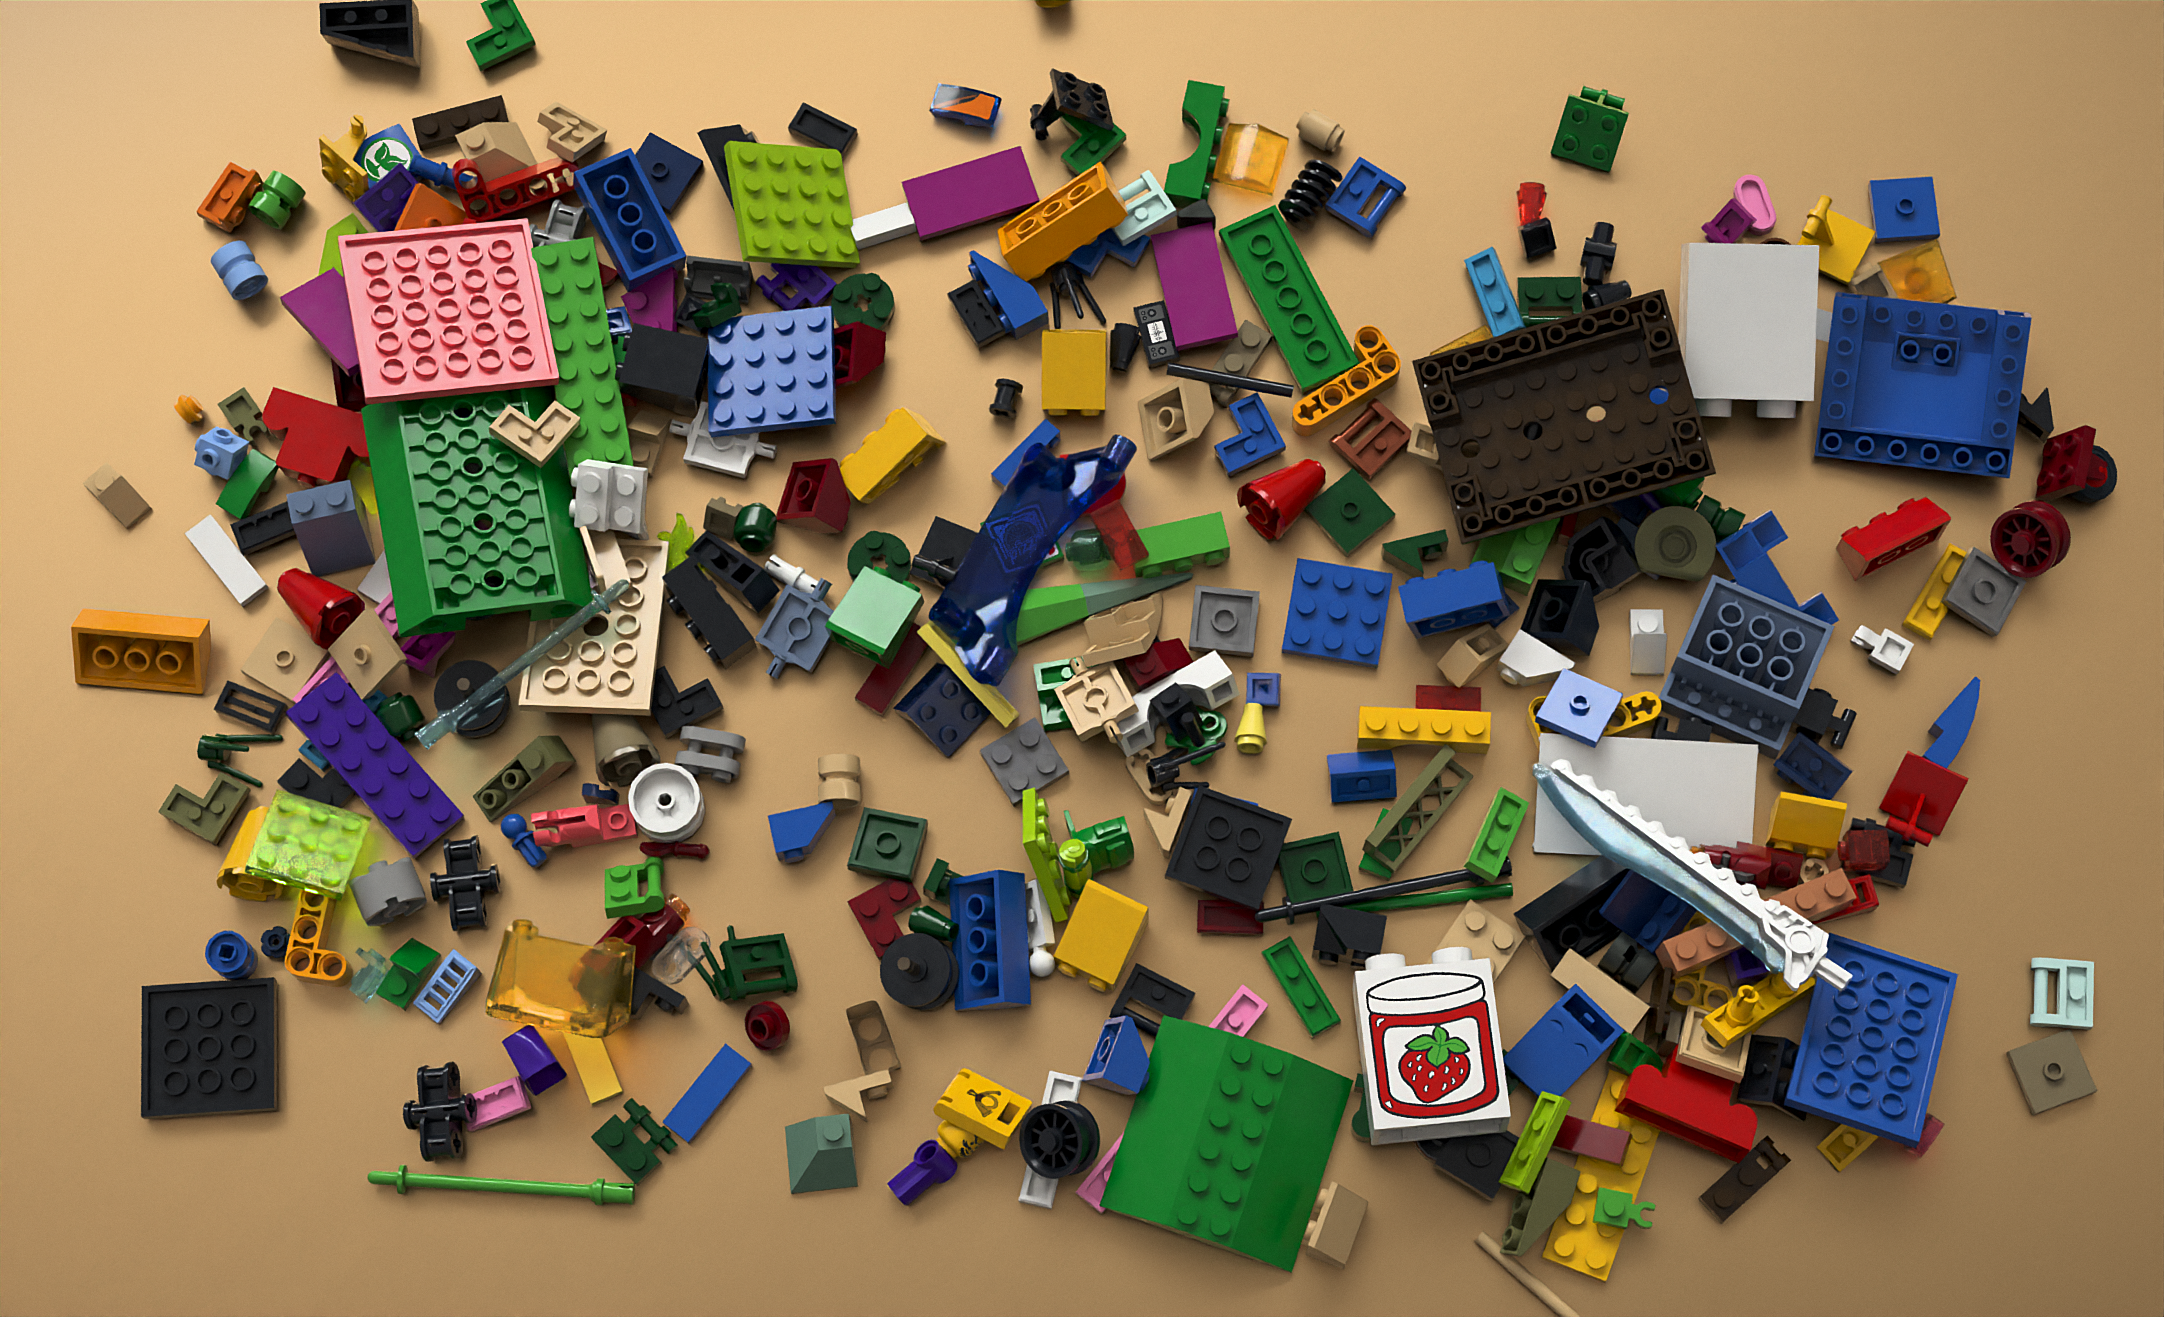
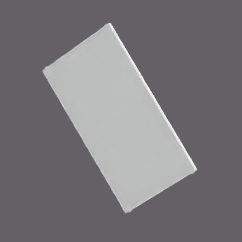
[1532,733,1759,858]

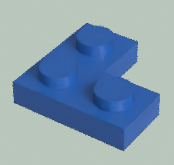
[1064,228,1150,278]
[1214,392,1286,477]

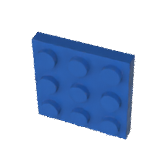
[1282,558,1393,668]

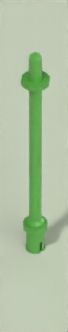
[367,1165,635,1206]

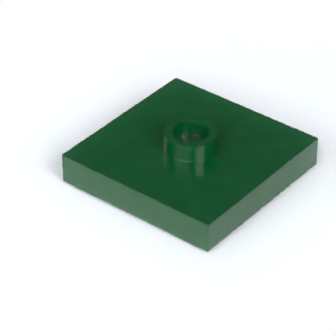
[1305,468,1396,557]
[847,807,928,882]
[1277,831,1354,903]

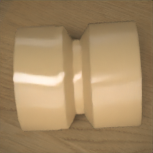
[818,754,861,809]

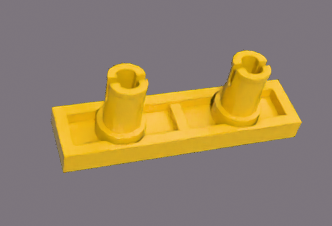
[1701,963,1815,1048]

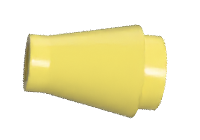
[1234,703,1267,754]

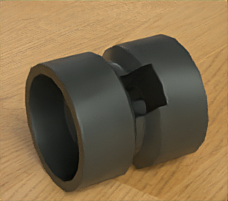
[1597,931,1659,994]

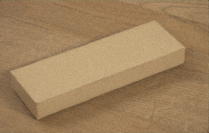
[1551,948,1652,1035]

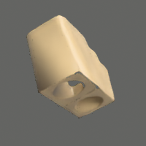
[846,1000,901,1075]

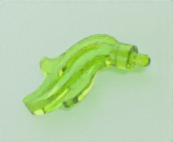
[657,513,702,571]

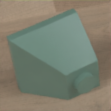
[785,1113,858,1194]

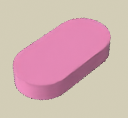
[1733,175,1776,236]

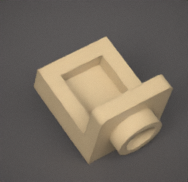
[1850,262,1898,298]

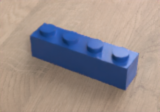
[991,418,1061,493]

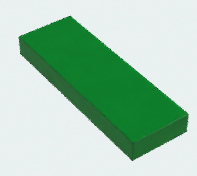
[1261,936,1341,1039]

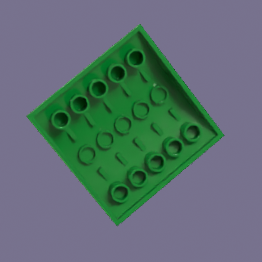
[1099,1015,1353,1273]

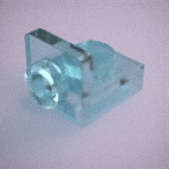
[349,947,389,1003]

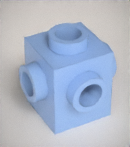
[194,426,249,480]

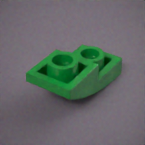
[216,449,279,519]

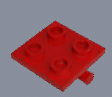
[1879,751,1969,847]

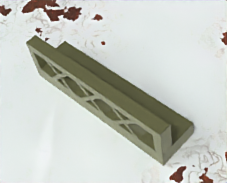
[1362,744,1473,874]

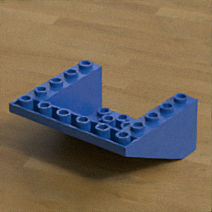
[1814,292,2032,478]

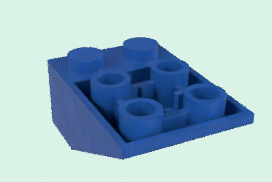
[1503,984,1625,1098]

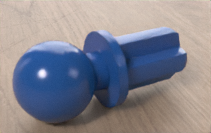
[501,814,547,867]

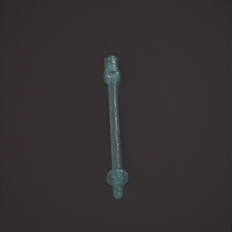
[414,579,629,750]

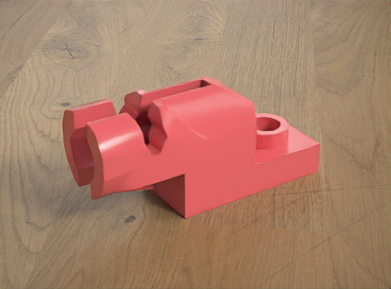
[531,804,638,848]

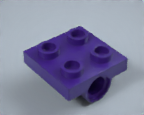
[352,162,418,232]

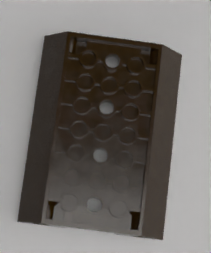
[1412,289,1716,545]

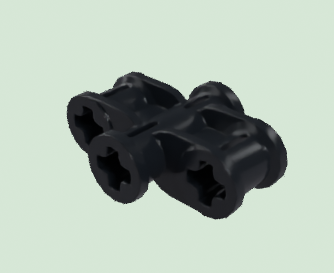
[430,835,501,931]
[403,1062,477,1162]

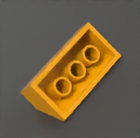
[997,161,1128,282]
[71,609,211,694]

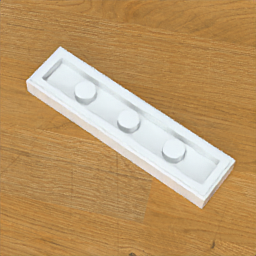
[1019,1071,1082,1210]

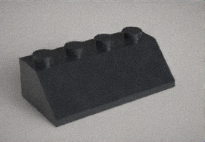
[1514,842,1643,974]

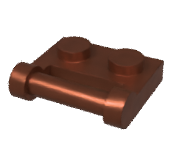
[1328,398,1411,480]

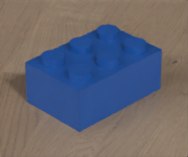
[1398,561,1510,639]

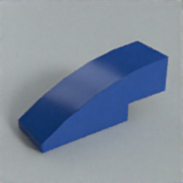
[1922,676,1980,768]

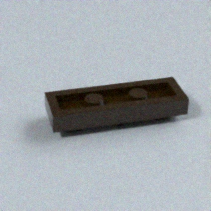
[412,95,509,151]

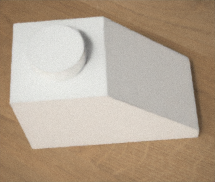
[1497,629,1575,687]

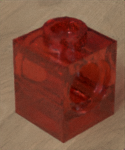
[1837,829,1890,871]

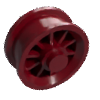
[1990,500,2071,578]

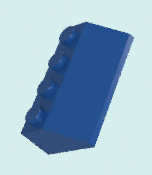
[949,870,1031,1011]

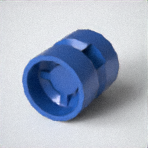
[205,931,258,980]

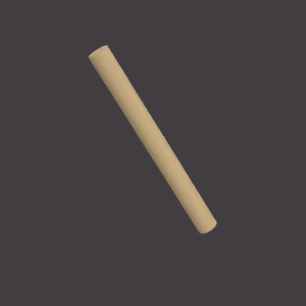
[1475,1231,1580,1317]

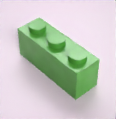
[1127,511,1230,579]

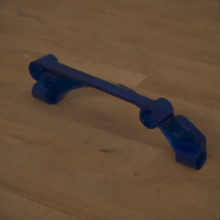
[928,434,1137,687]

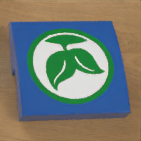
[354,123,426,188]

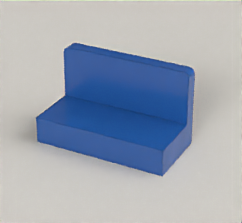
[1327,750,1397,802]

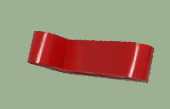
[452,156,580,223]

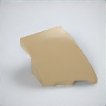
[1082,591,1163,667]

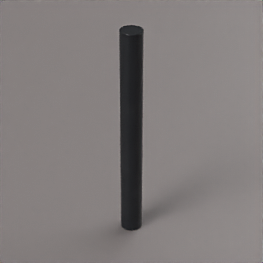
[1166,362,1294,398]

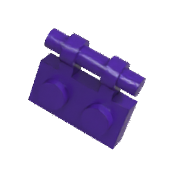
[755,263,837,311]

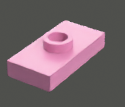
[466,1076,531,1132]

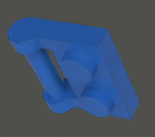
[1325,156,1406,238]

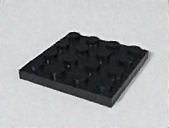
[141,977,277,1119]

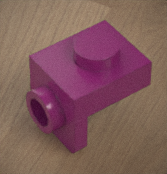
[1701,198,1757,244]

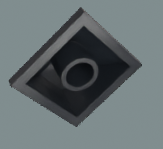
[1520,579,1599,656]

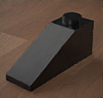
[685,530,780,613]

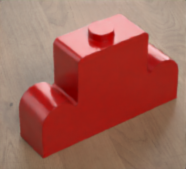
[262,387,370,488]
[1614,1044,1758,1163]

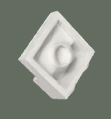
[569,459,648,534]

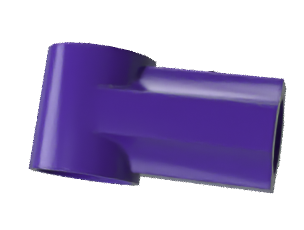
[887,1140,958,1205]

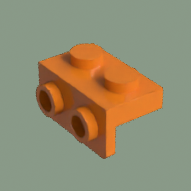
[196,162,264,233]

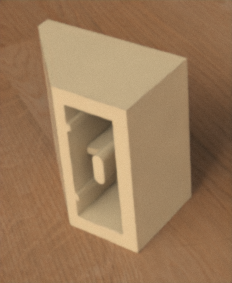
[1302,1182,1368,1270]

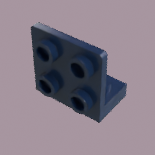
[893,662,991,756]
[1599,861,1700,958]

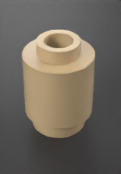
[1296,109,1345,152]

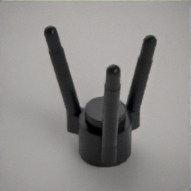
[1049,263,1106,329]
[1146,741,1226,792]

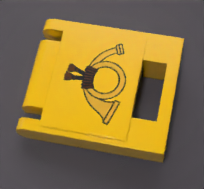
[933,1068,1032,1150]

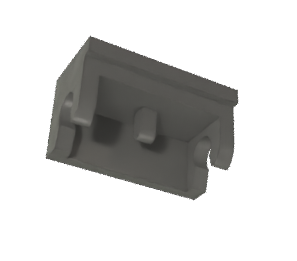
[684,255,753,305]

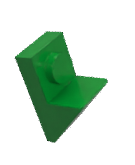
[376,938,441,1011]

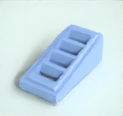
[413,949,482,1024]

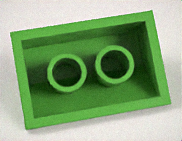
[1471,517,1562,596]

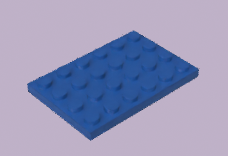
[1784,932,1958,1148]

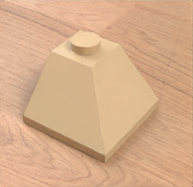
[455,122,537,195]
[1138,378,1214,461]

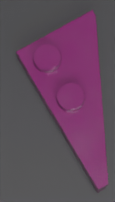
[621,267,678,332]

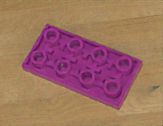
[902,146,1039,241]
[1150,221,1238,351]
[280,268,360,377]

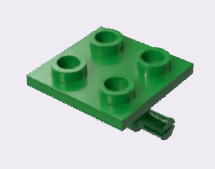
[1551,86,1629,172]

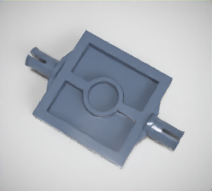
[755,578,834,679]

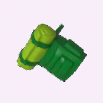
[1059,810,1134,899]

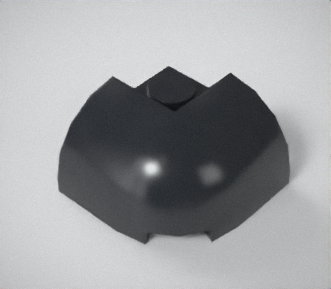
[1562,516,1643,603]

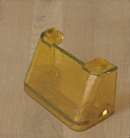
[485,919,636,1038]

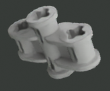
[529,200,587,248]

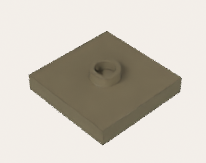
[2006,1029,2097,1115]

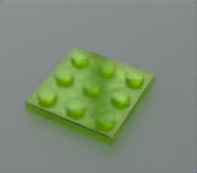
[245,789,372,901]

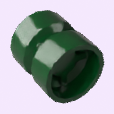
[1696,495,1746,543]

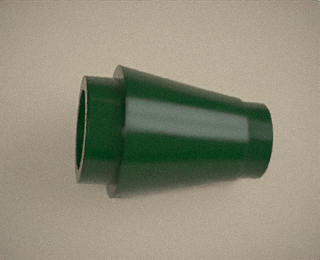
[908,905,959,942]

